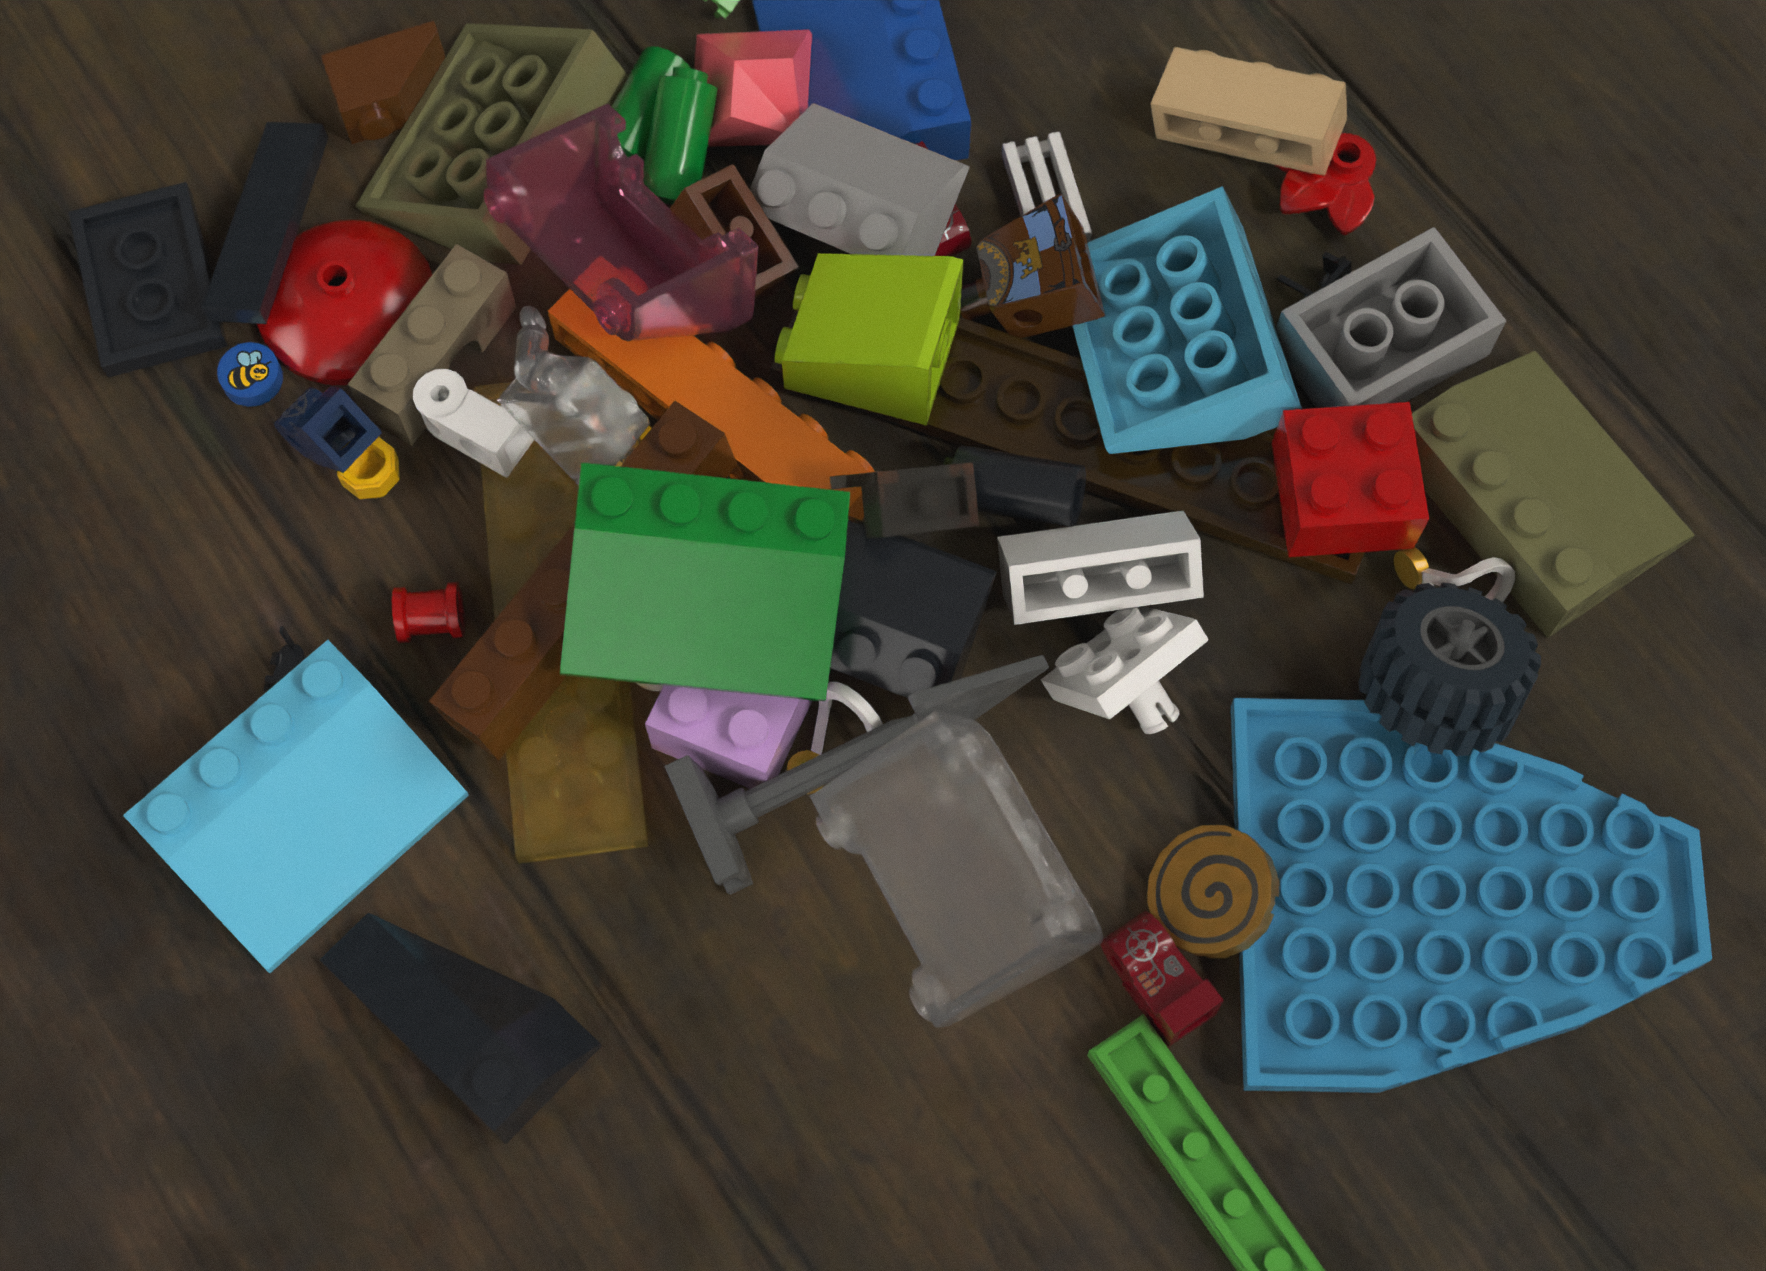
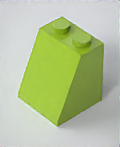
[775,253,963,425]

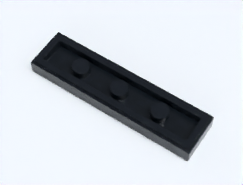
[202,122,329,324]

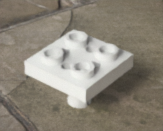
[1041,606,1209,734]

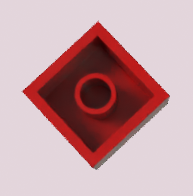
[1272,402,1429,557]

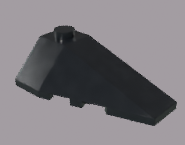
[320,913,602,1144]

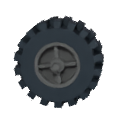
[1358,583,1541,756]

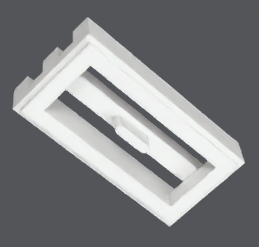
[1002,131,1091,242]

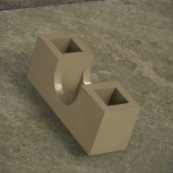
[348,244,517,446]

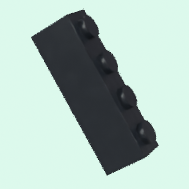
[830,515,997,698]

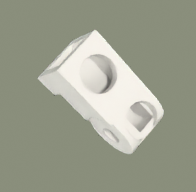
[413,369,542,478]

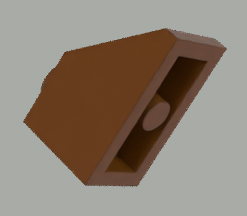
[321,20,445,144]

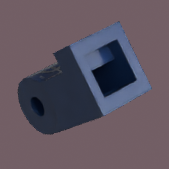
[274,386,382,473]

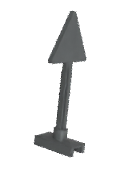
[664,655,1049,895]

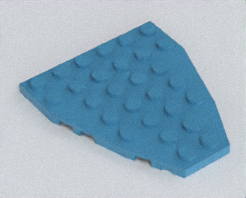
[1231,698,1712,1093]

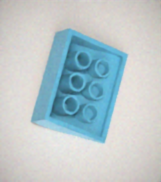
[1073,186,1302,454]
[123,640,469,973]

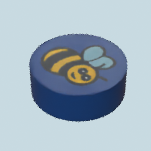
[217,342,283,407]

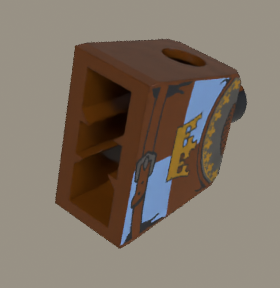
[960,194,1105,338]

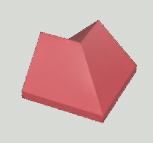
[694,30,812,147]

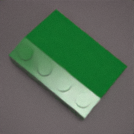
[560,462,850,702]

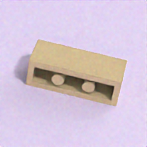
[1151,47,1347,176]

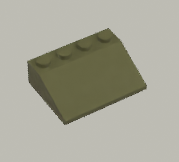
[356,23,628,265]
[1412,351,1695,638]

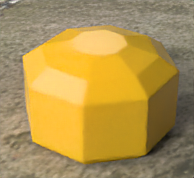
[337,437,400,499]

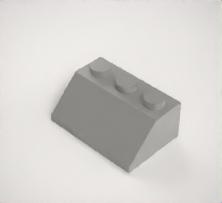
[750,103,970,256]

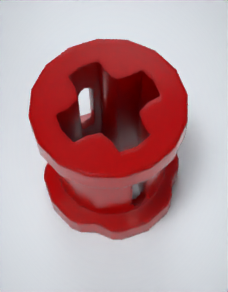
[392,582,465,643]

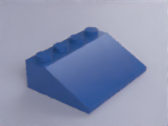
[752,0,971,161]

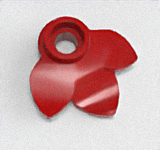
[1275,133,1376,236]

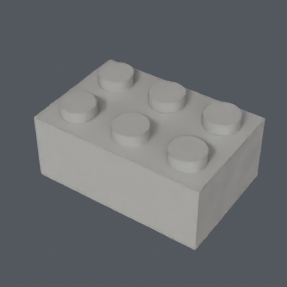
[1276,227,1506,408]

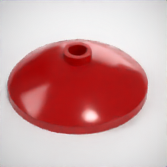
[257,220,432,385]

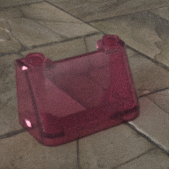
[484,103,758,341]

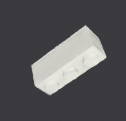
[997,511,1204,625]

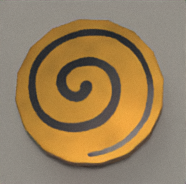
[1147,825,1280,958]

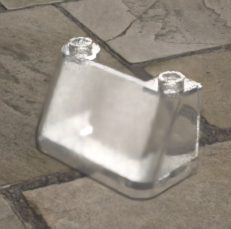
[810,711,1103,1028]

